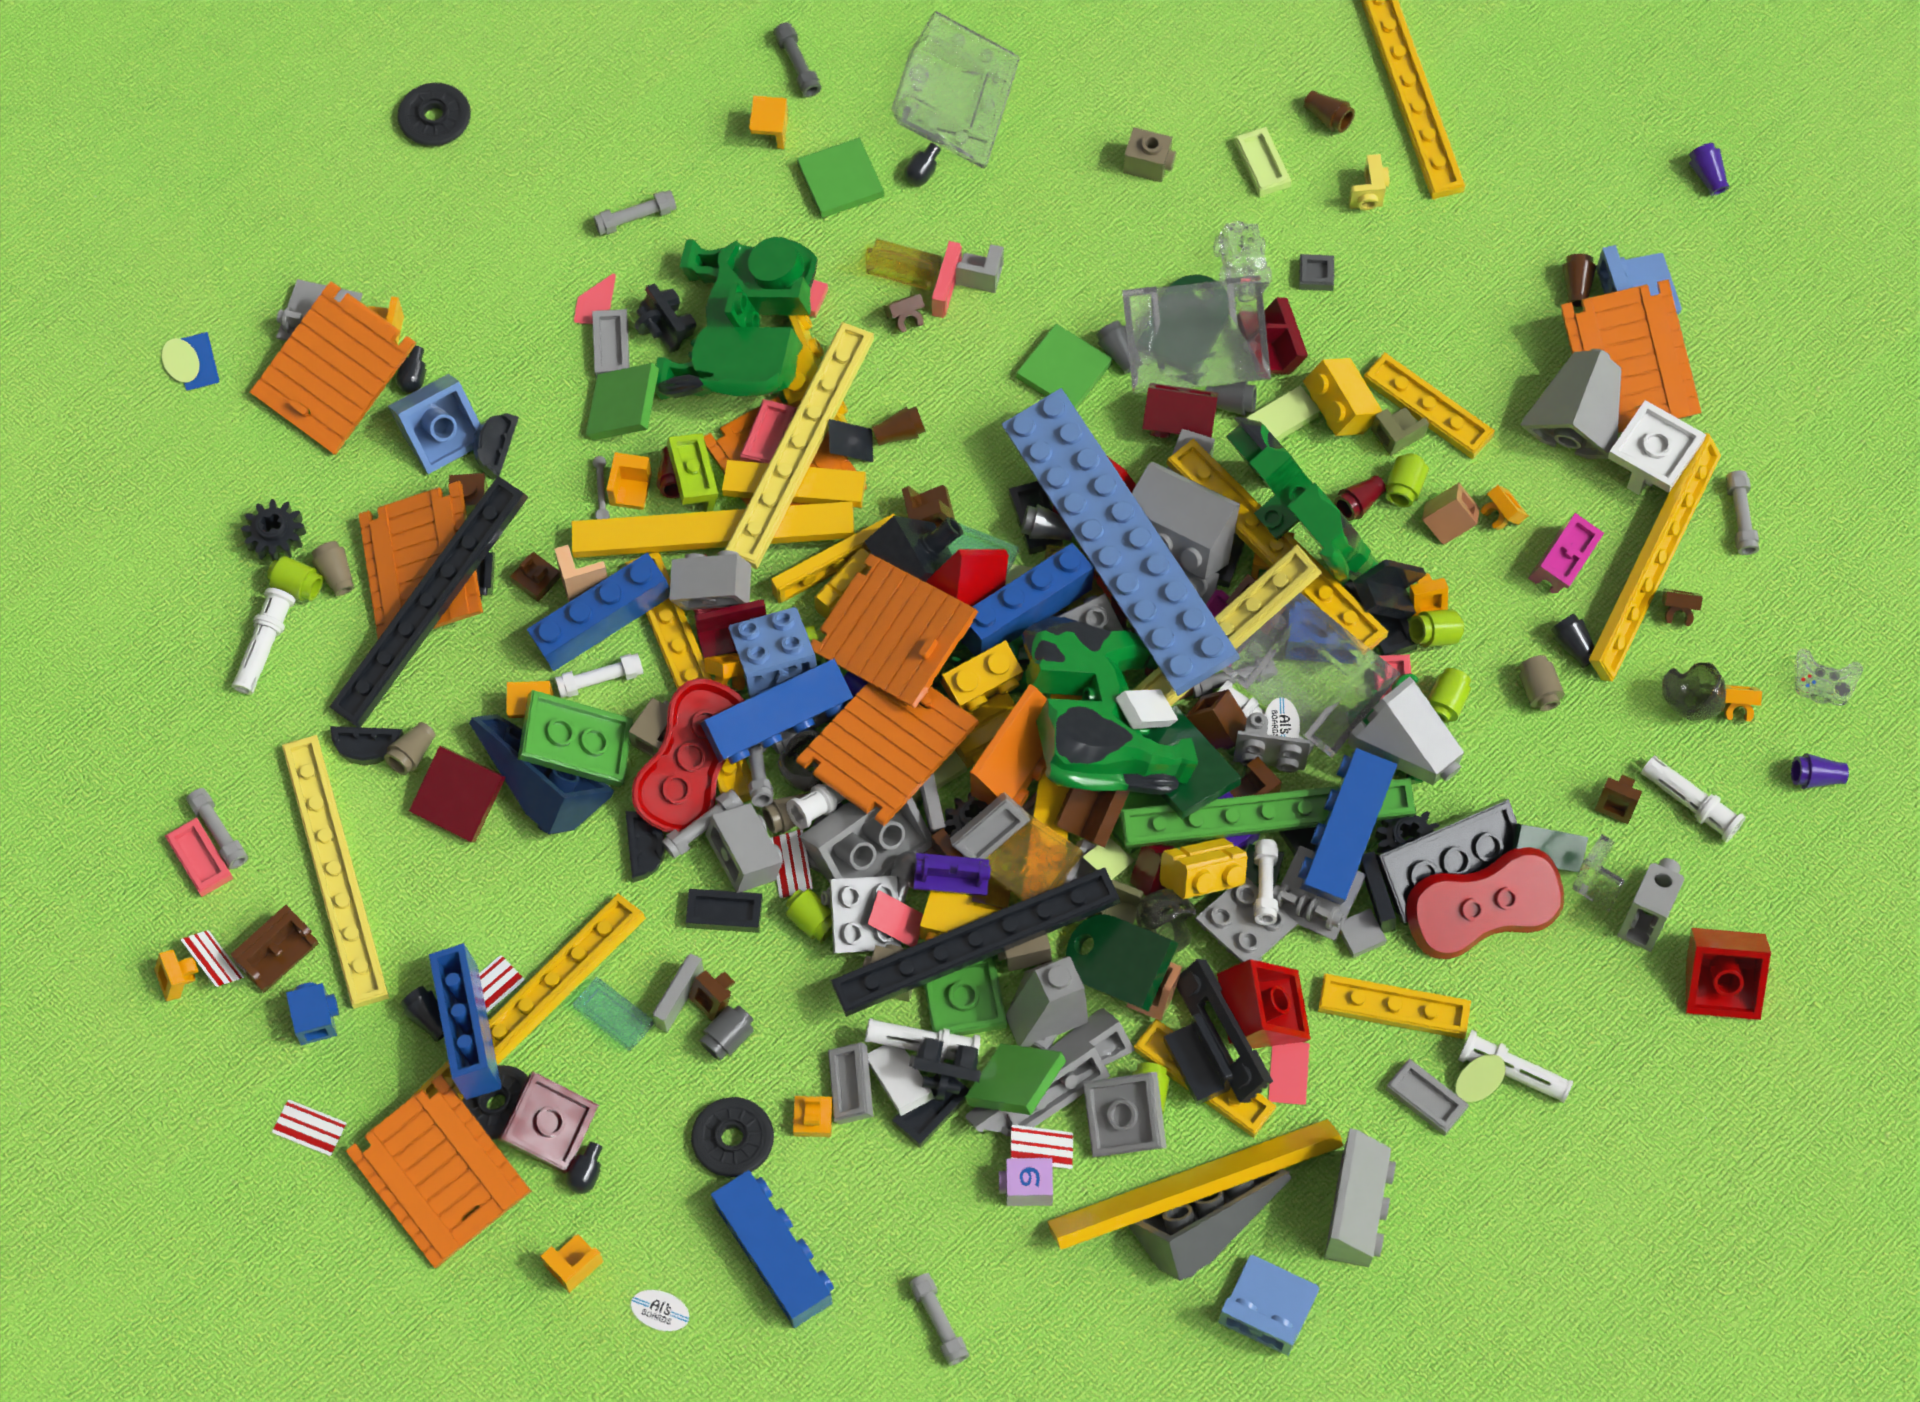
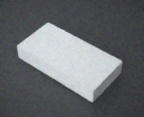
[1116,689,1178,729]
[868,1045,934,1116]

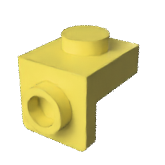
[1349,154,1389,210]

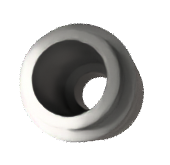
[699,1005,754,1061]

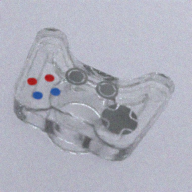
[1795,648,1863,706]

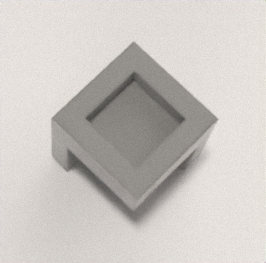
[956,244,1004,293]

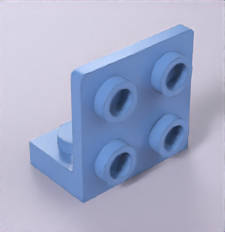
[1596,245,1682,315]
[729,607,817,698]
[1218,1255,1319,1356]

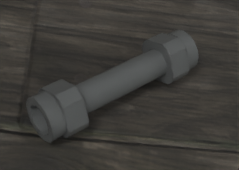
[773,22,822,97]

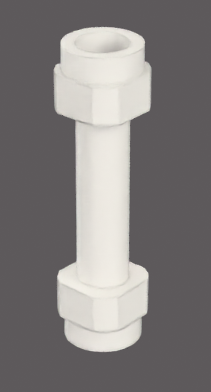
[555,653,644,698]
[1254,839,1278,925]

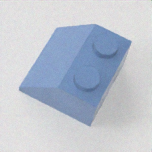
[388,374,480,474]

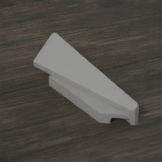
[965,1008,1135,1137]

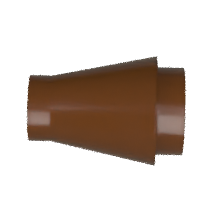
[1304,90,1355,132]
[1562,254,1597,307]
[872,406,926,446]

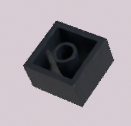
[865,515,963,582]

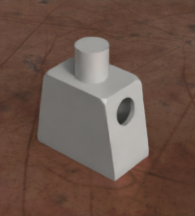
[1617,858,1685,952]

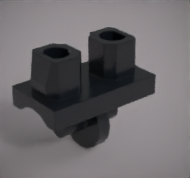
[635,283,697,353]
[909,1037,981,1102]

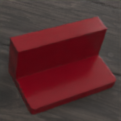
[694,599,767,659]

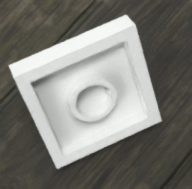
[1608,400,1706,495]

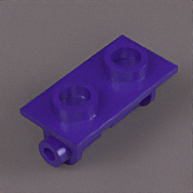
[913,853,991,896]

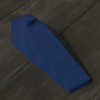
[469,714,614,834]

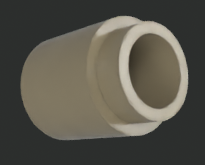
[1519,655,1565,711]

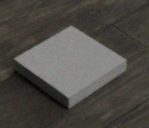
[1083,1072,1167,1157]

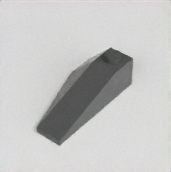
[1128,1169,1291,1281]

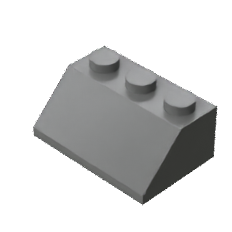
[1132,462,1240,579]
[799,797,932,883]
[1324,1128,1396,1267]

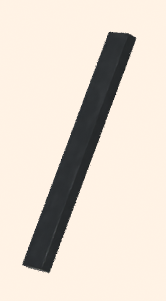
[329,476,528,727]
[831,867,1120,1017]

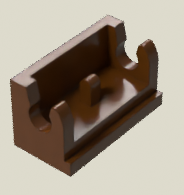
[230,905,319,993]

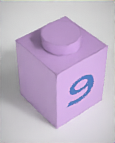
[999,1158,1053,1206]

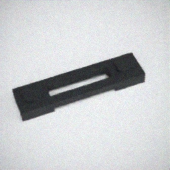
[1176,959,1273,1103]

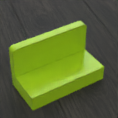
[667,433,718,512]

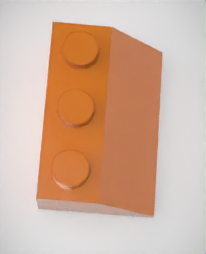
[970,684,1047,807]

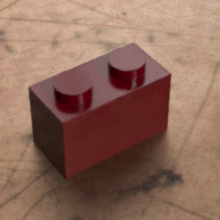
[1142,383,1218,438]

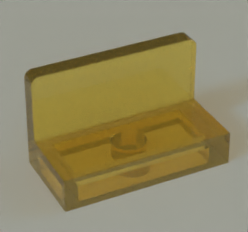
[865,239,941,291]

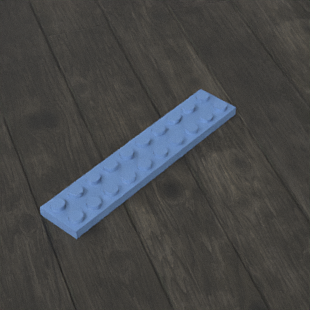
[1002,388,1240,696]

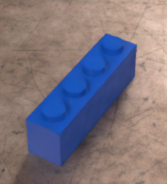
[960,543,1095,657]
[527,552,670,671]
[700,659,853,765]
[1297,748,1397,905]
[429,943,502,1100]
[711,1170,834,1328]

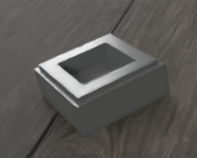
[1299,254,1334,291]

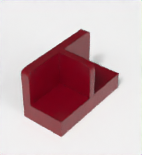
[1237,297,1308,374]

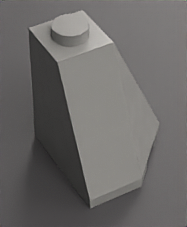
[1520,348,1621,459]
[1348,676,1464,785]
[1006,956,1089,1047]

